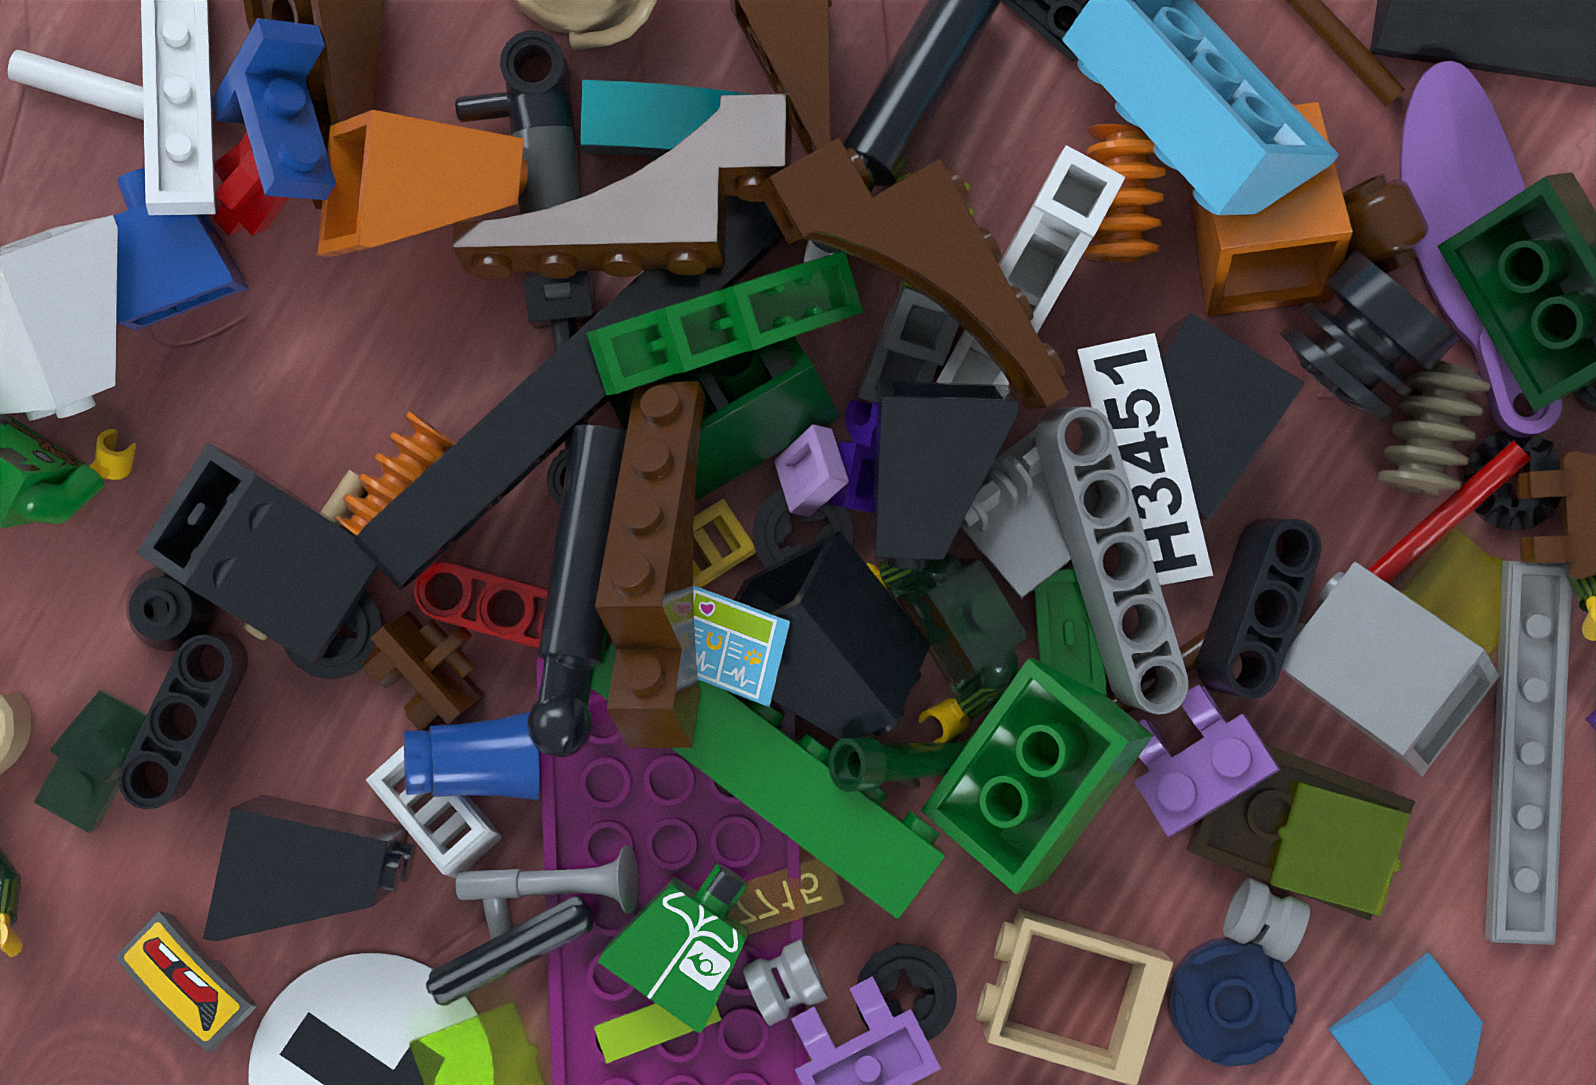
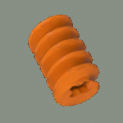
[1081,124,1167,263]
[334,411,455,535]

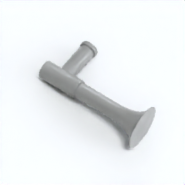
[456,845,639,940]

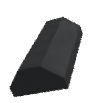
[1370,0,1596,88]

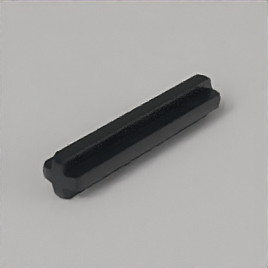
[426,896,596,1006]

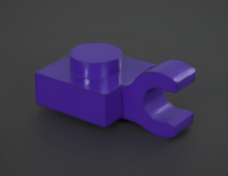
[827,400,877,514]

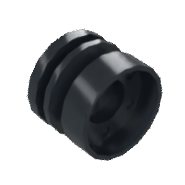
[1280,249,1460,422]

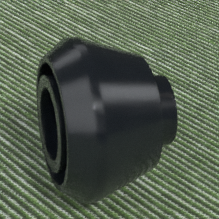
[126,567,214,651]

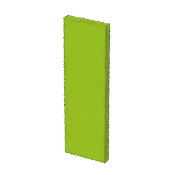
[594,1003,721,1063]

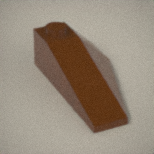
[243,0,383,209]

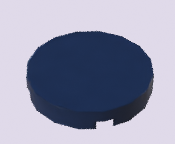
[1167,937,1297,1067]

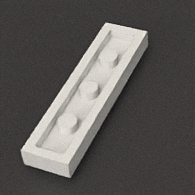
[141,0,216,215]

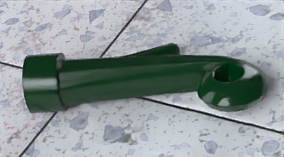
[829,729,978,792]

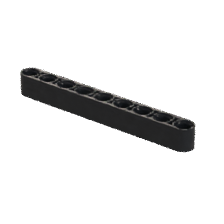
[354,196,785,590]

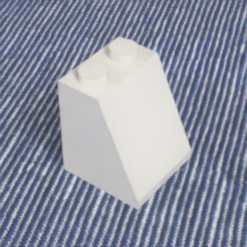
[0,215,118,421]

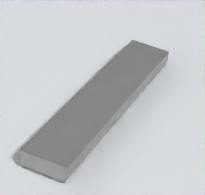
[1485,560,1572,945]

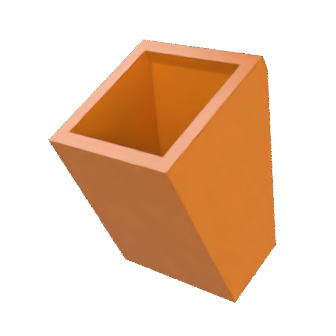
[1188,102,1352,316]
[317,110,528,257]

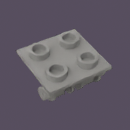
[960,428,1101,599]

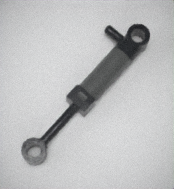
[455,30,597,505]

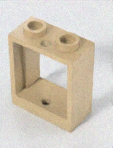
[976,908,1174,1085]

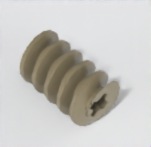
[1376,360,1491,498]

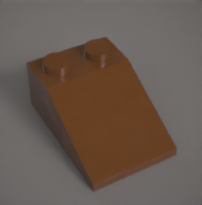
[730,0,832,155]

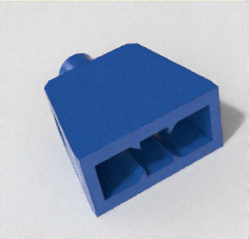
[113,168,248,331]

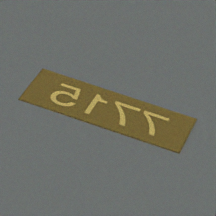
[729,859,845,935]

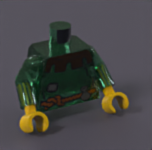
[866,551,1027,743]

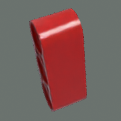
[414,562,548,648]

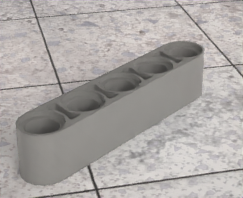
[1035,406,1189,715]

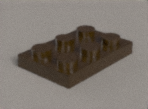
[1186,744,1415,921]

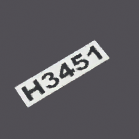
[1077,333,1213,585]

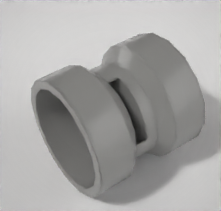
[1223,878,1310,962]
[742,939,828,1026]

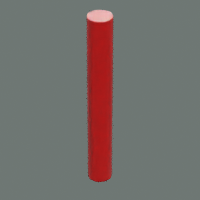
[1367,440,1531,584]

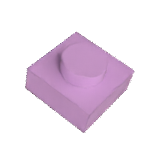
[774,424,849,517]

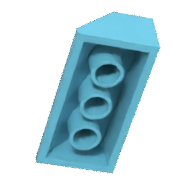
[1062,0,1339,215]

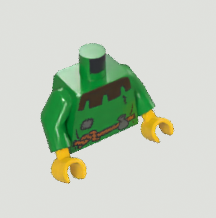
[0,414,136,528]

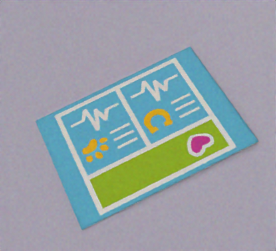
[693,585,790,707]

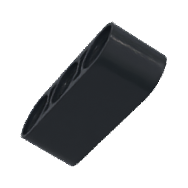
[1197,518,1322,699]
[119,633,248,810]

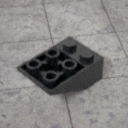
[137,443,379,665]

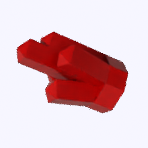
[213,132,289,236]

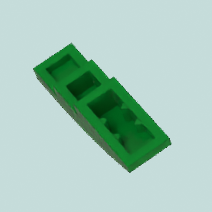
[586,252,863,396]

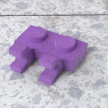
[1134,684,1281,837]
[791,976,941,1085]

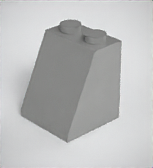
[1281,561,1500,777]

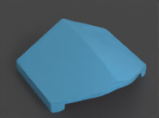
[1328,952,1483,1085]

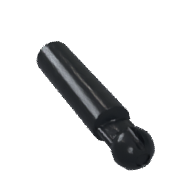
[812,0,1000,254]
[527,425,627,757]

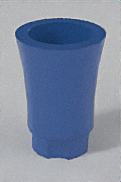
[403,711,539,800]

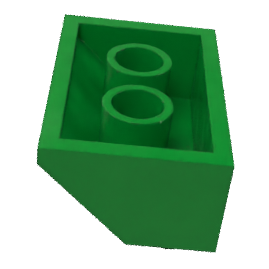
[920,658,1154,894]

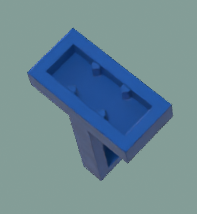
[212,18,336,200]

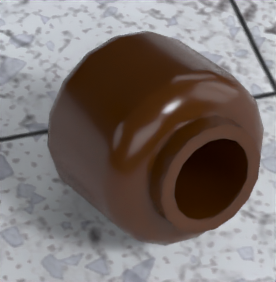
[1343,173,1429,274]

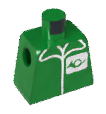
[598,863,749,1034]

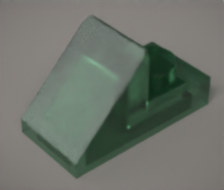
[34,689,147,833]

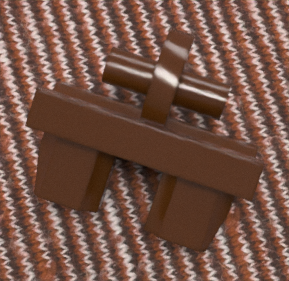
[363,611,485,731]

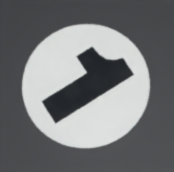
[249,953,494,1085]

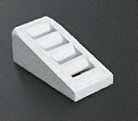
[366,746,502,878]

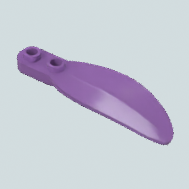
[1400,61,1562,438]

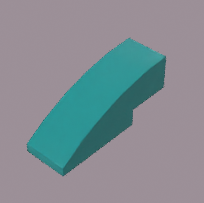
[580,80,755,160]

